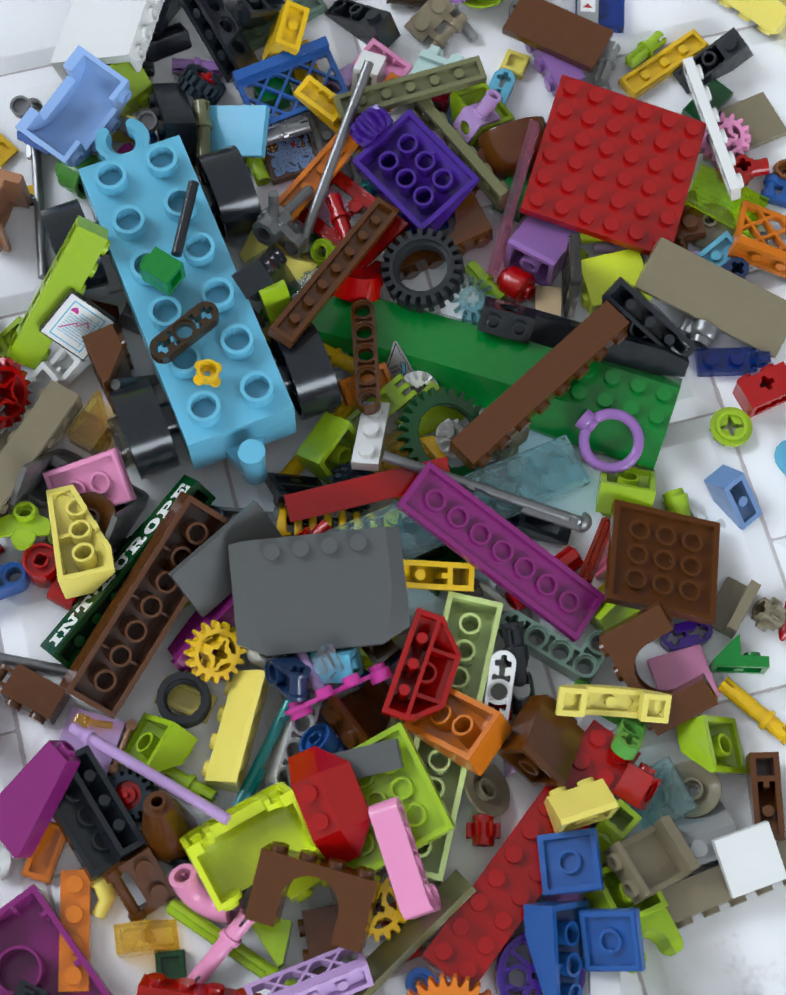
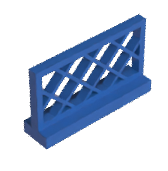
[232,36,348,127]

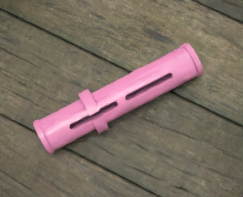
[187,908,255,984]

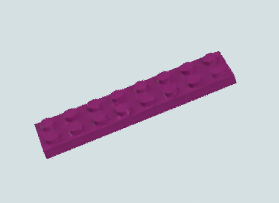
[395,461,604,642]

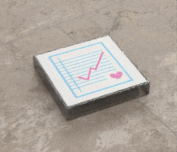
[39,288,116,361]

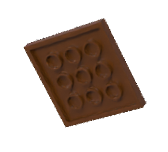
[604,499,720,625]

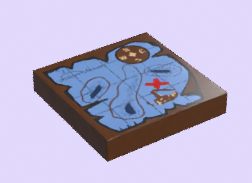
[264,134,317,186]

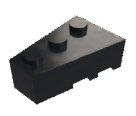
[148,82,196,166]
[232,244,302,302]

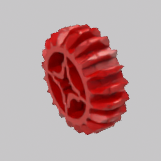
[0,356,33,430]

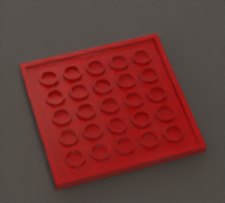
[519,74,706,256]

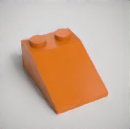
[404,688,513,776]

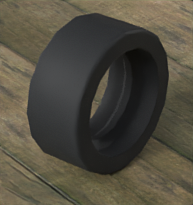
[156,671,212,729]

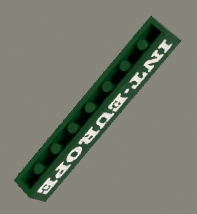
[40,474,216,669]

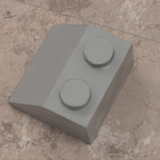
[670,801,738,869]

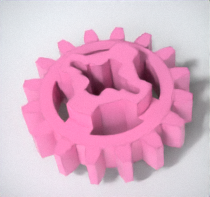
[699,112,751,166]

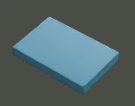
[195,105,270,158]

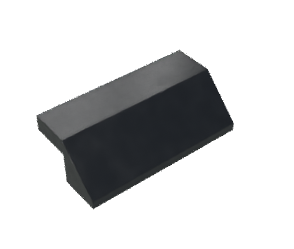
[53,745,147,881]

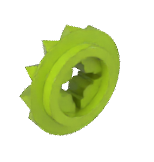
[709,407,753,448]

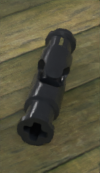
[499,621,535,716]

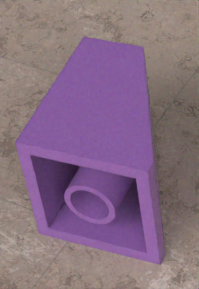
[504,215,580,286]

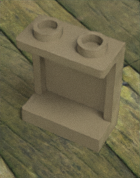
[603,814,701,905]

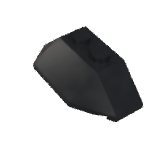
[223,0,285,29]
[602,276,698,358]

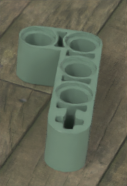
[498,610,606,683]

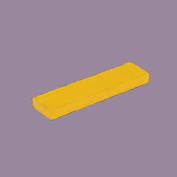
[618,29,710,99]

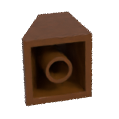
[497,694,584,787]

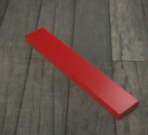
[283,456,450,523]

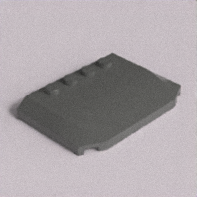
[228,526,410,657]

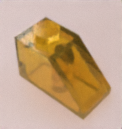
[66,390,112,455]
[113,919,180,959]

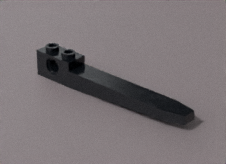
[477,296,690,377]

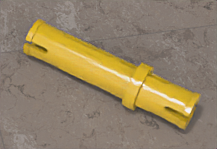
[717,676,786,745]

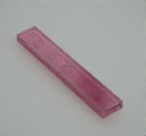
[487,120,540,277]

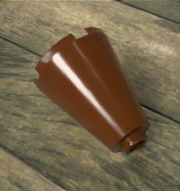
[141,790,198,863]

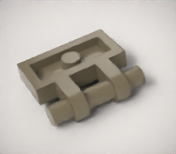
[404,0,468,49]

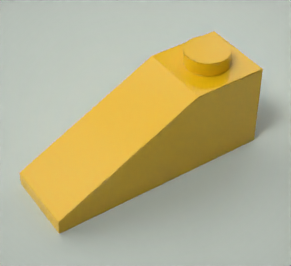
[403,559,475,592]

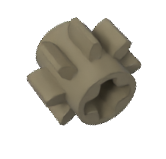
[751,597,786,632]

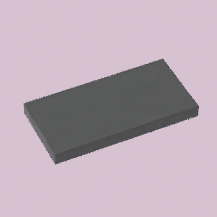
[168,500,283,617]

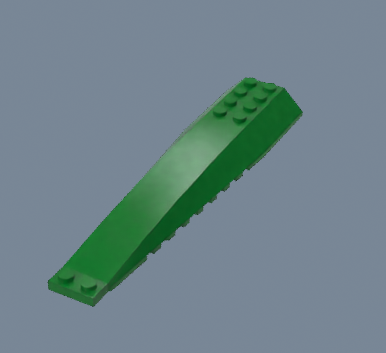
[259,279,682,471]

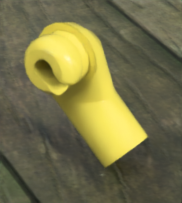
[91,876,116,920]

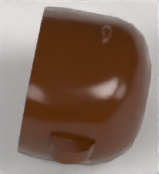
[477,116,546,181]

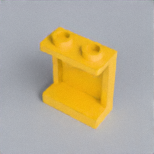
[261,0,310,61]

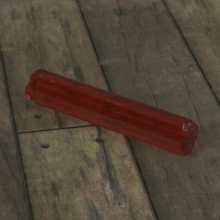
[579,517,611,584]

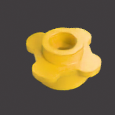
[193,359,222,388]

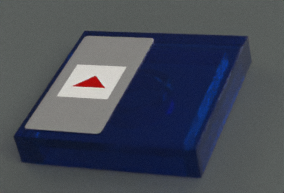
[575,0,625,33]

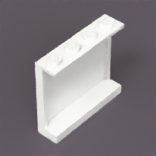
[50,0,165,80]

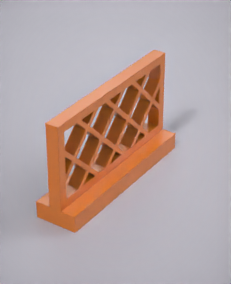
[727,200,786,278]

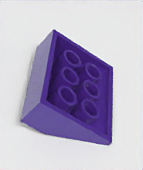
[352,109,480,233]

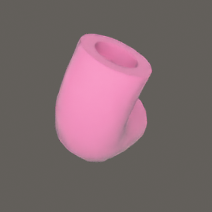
[169,863,243,925]

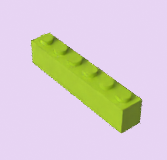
[7,215,111,370]

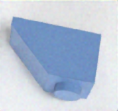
[704,464,762,530]

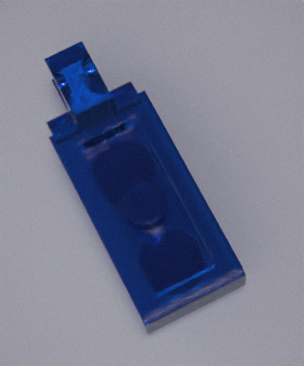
[695,347,771,377]

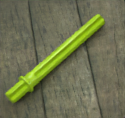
[165,898,297,986]

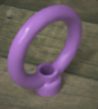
[575,408,644,474]

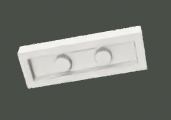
[351,401,391,471]

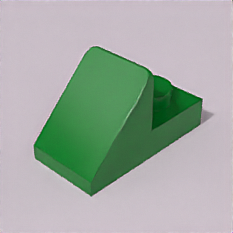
[709,634,770,674]

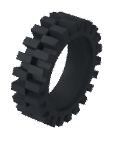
[381,228,465,313]

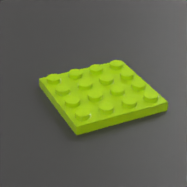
[346,722,456,872]

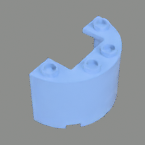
[15,45,132,167]

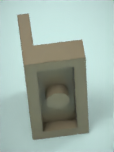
[712,577,761,639]

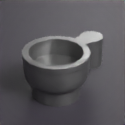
[679,317,721,349]

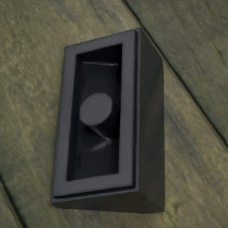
[145,22,192,62]

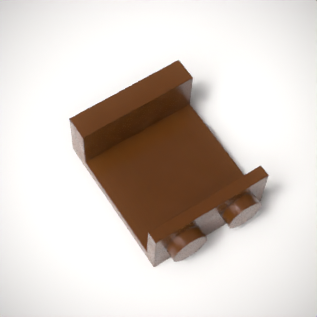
[320,680,389,749]

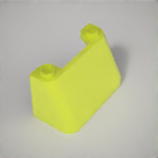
[179,782,321,912]

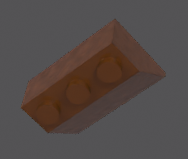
[82,324,134,414]

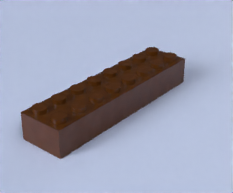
[59,491,230,719]

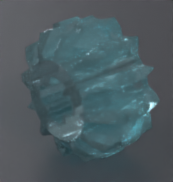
[451,277,496,322]

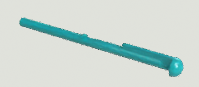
[231,652,320,807]

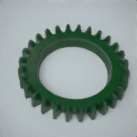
[396,386,494,481]

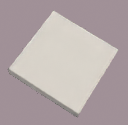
[711,821,786,898]

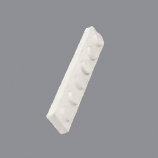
[683,56,744,201]

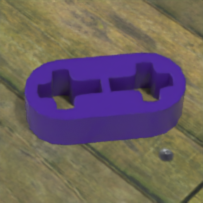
[659,621,713,652]

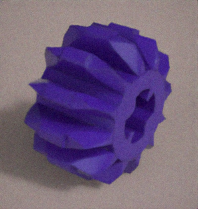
[349,104,394,148]

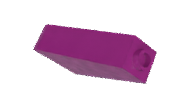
[167,593,236,672]
[0,740,81,859]

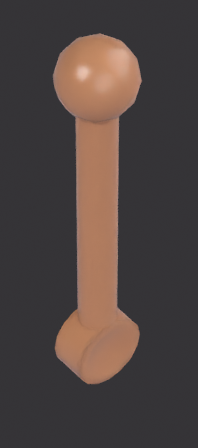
[108,719,137,776]

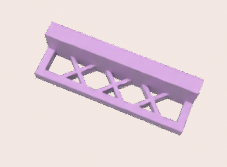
[244,947,374,995]

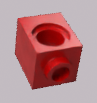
[613,762,662,810]

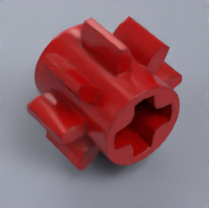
[466,814,501,847]

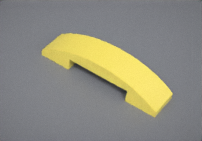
[555,684,672,724]

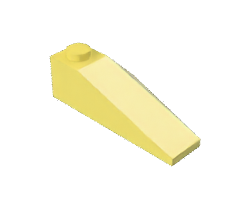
[46,484,116,599]

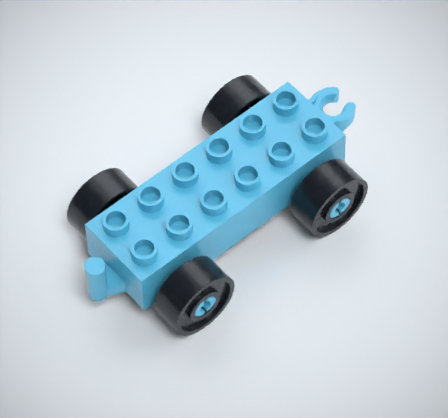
[39,118,342,486]

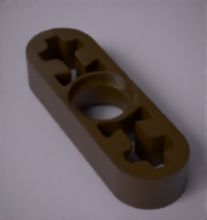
[149,301,219,364]

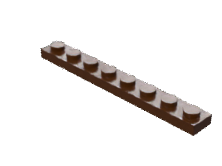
[267,197,400,348]

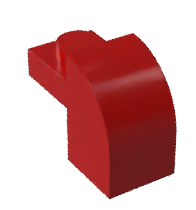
[333,260,384,302]

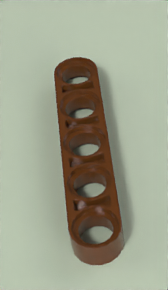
[351,299,382,415]

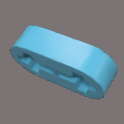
[489,68,515,106]

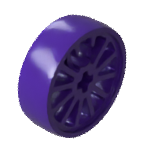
[494,932,585,995]

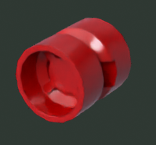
[22,542,57,589]

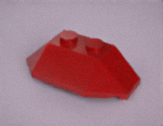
[381,607,461,723]
[288,746,371,862]

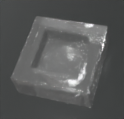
[312,643,344,685]

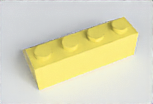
[718,0,786,36]
[202,670,269,794]

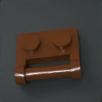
[102,845,177,925]

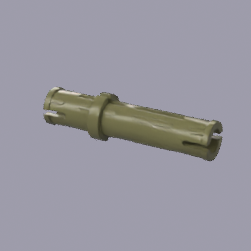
[193,99,213,176]

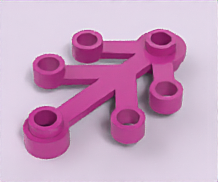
[285,662,393,722]

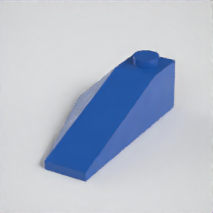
[523,900,590,995]

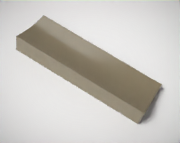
[634,237,786,358]

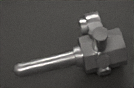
[252,185,313,257]

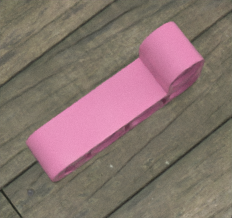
[368,796,442,920]

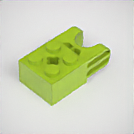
[584,866,683,974]

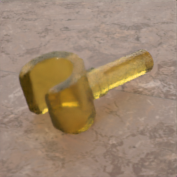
[71,713,113,729]

